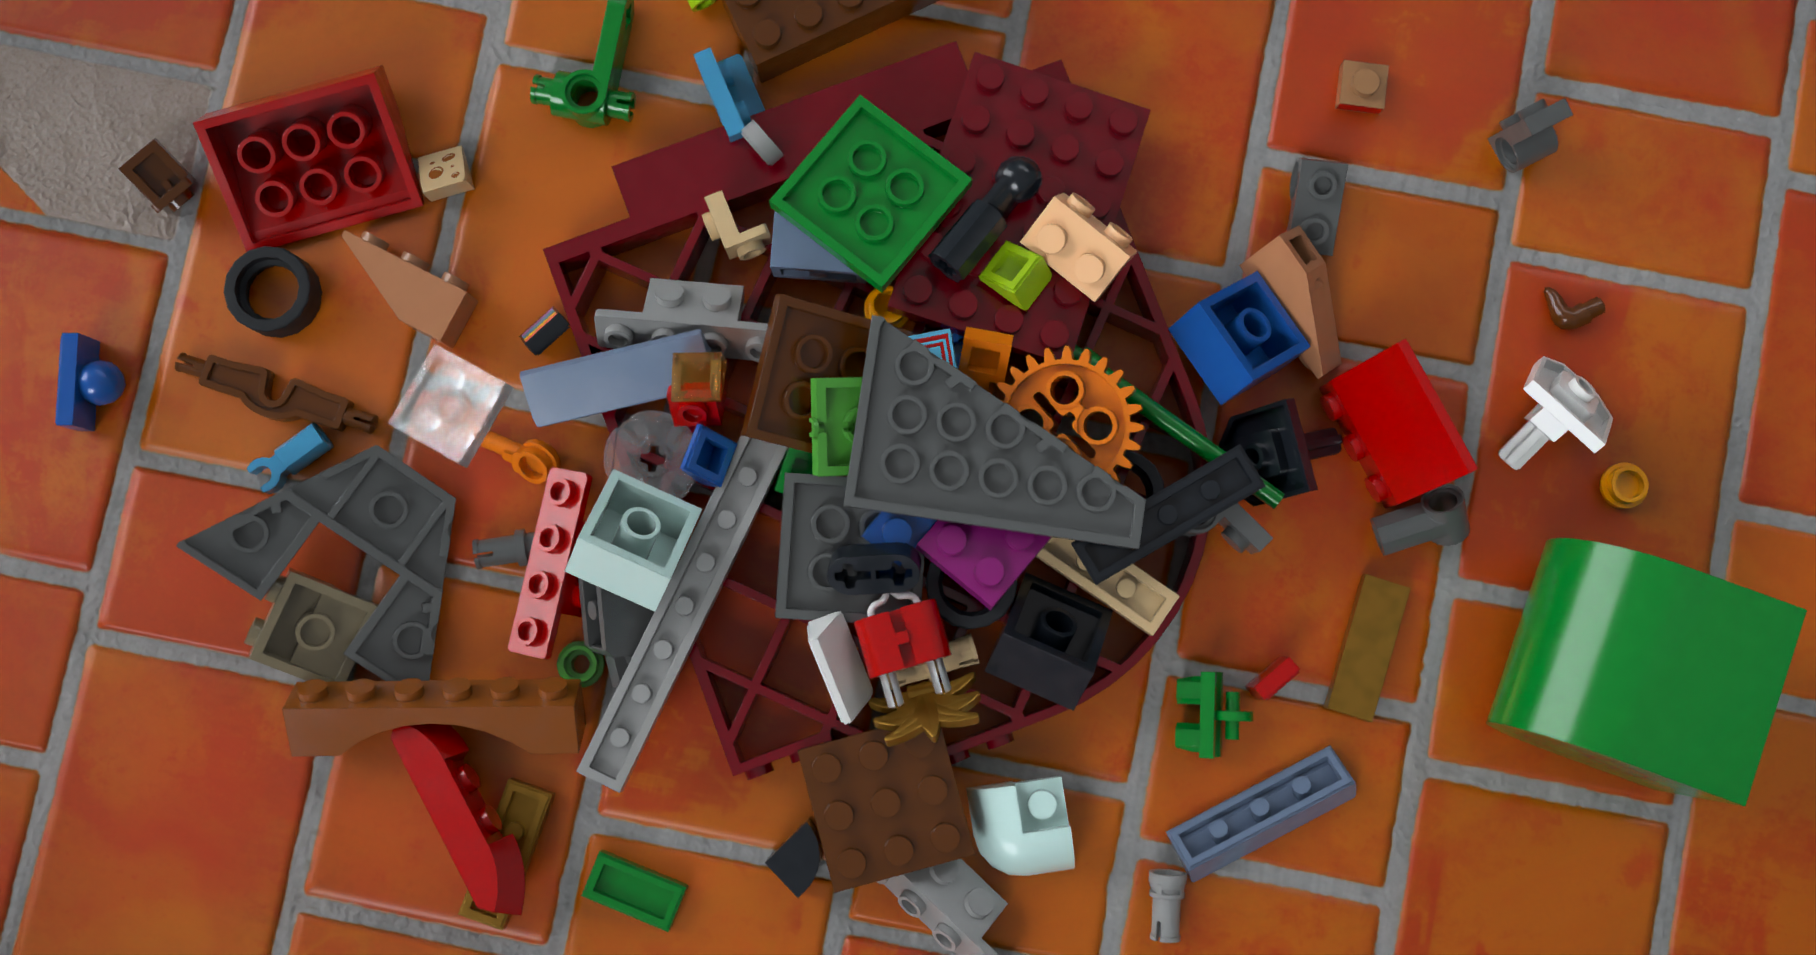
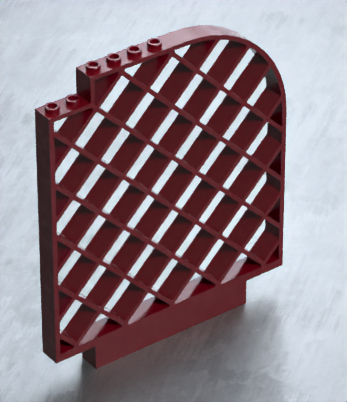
[543,41,1208,780]

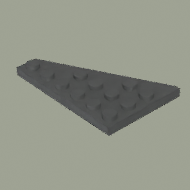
[843,315,1146,550]

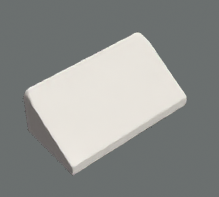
[807,611,873,725]

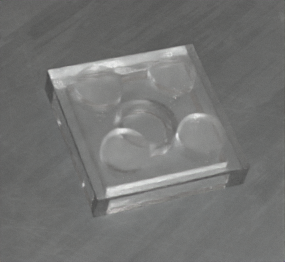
[388,344,514,468]

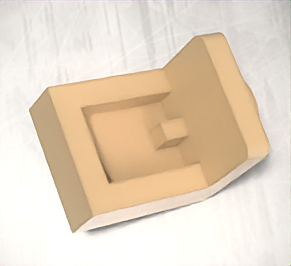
[702,190,772,260]

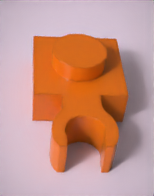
[958,326,1014,395]

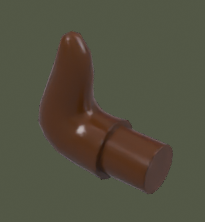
[1544,287,1605,330]

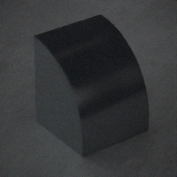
[765,818,822,898]

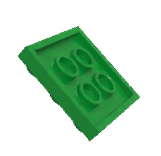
[769,95,973,293]

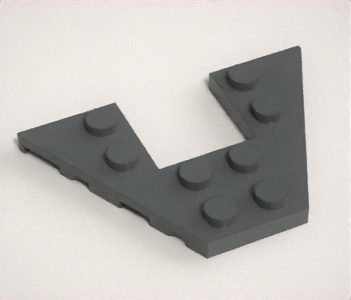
[176,445,456,681]

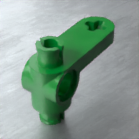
[530,0,636,128]

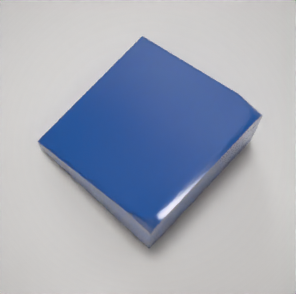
[680,424,738,487]

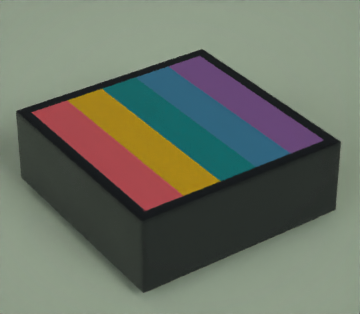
[519,306,570,356]

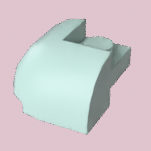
[966,775,1075,876]

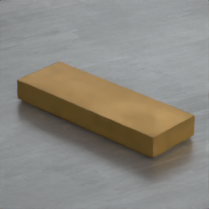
[1323,574,1411,722]
[458,778,556,930]

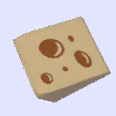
[418,145,475,202]

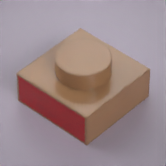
[1335,60,1389,115]

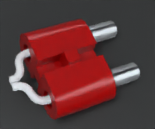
[854,592,952,708]

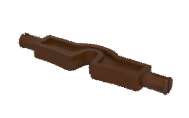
[175,353,378,434]

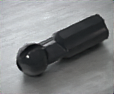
[928,156,1042,283]

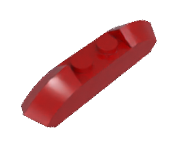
[390,724,525,916]

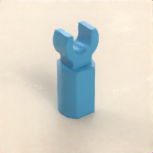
[247,423,334,494]

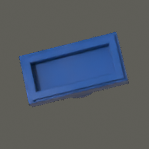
[55,333,126,431]

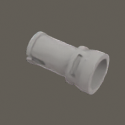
[1148,869,1187,943]

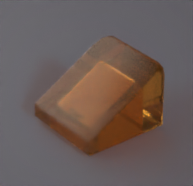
[671,352,727,402]

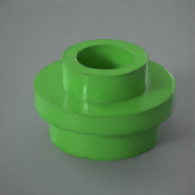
[557,641,605,688]

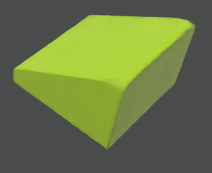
[978,240,1052,311]

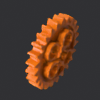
[997,346,1145,483]

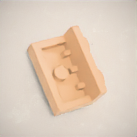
[1020,192,1137,302]

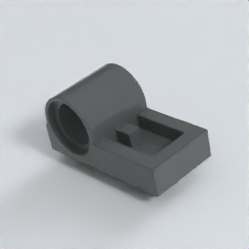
[1488,98,1573,173]
[1287,158,1348,256]

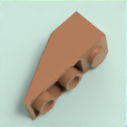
[1239,225,1342,379]
[342,230,478,349]

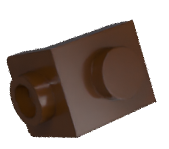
[118,138,196,213]

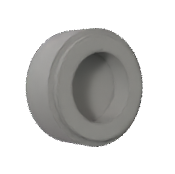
[741,120,784,166]

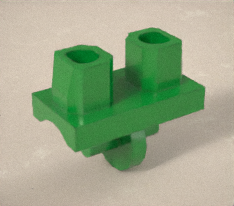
[1175,672,1253,759]

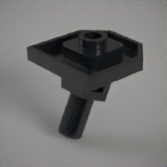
[1219,398,1343,507]

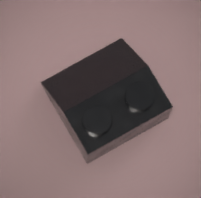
[985,572,1113,711]

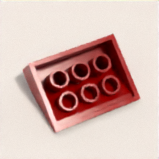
[193,65,424,252]

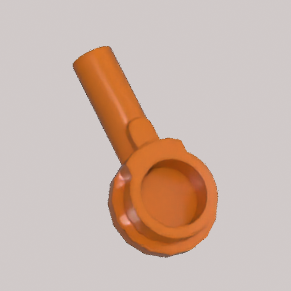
[474,427,561,484]

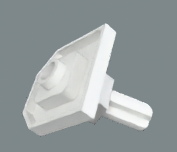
[1498,356,1613,470]

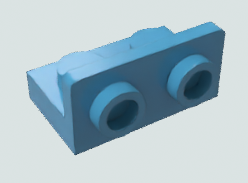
[693,47,765,142]

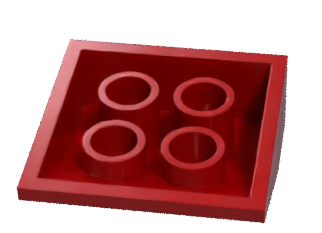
[1319,338,1479,509]

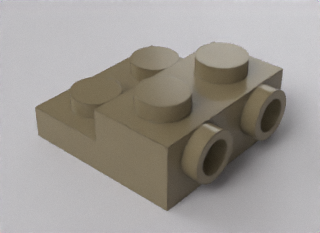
[244,568,378,682]

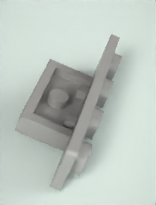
[594,278,768,362]
[877,859,1008,955]

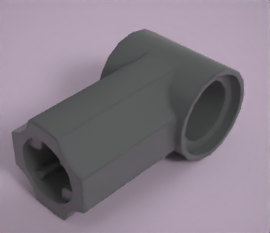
[1370,484,1470,556]

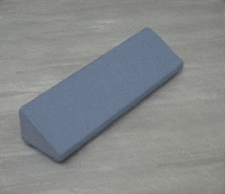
[520,329,716,427]
[1166,745,1356,882]

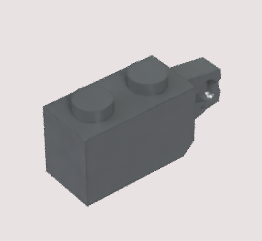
[578,578,654,688]

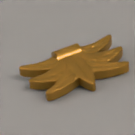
[868,672,981,747]

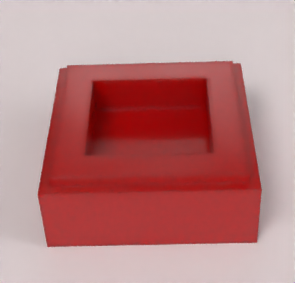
[1245,656,1300,700]

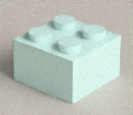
[564,469,702,612]

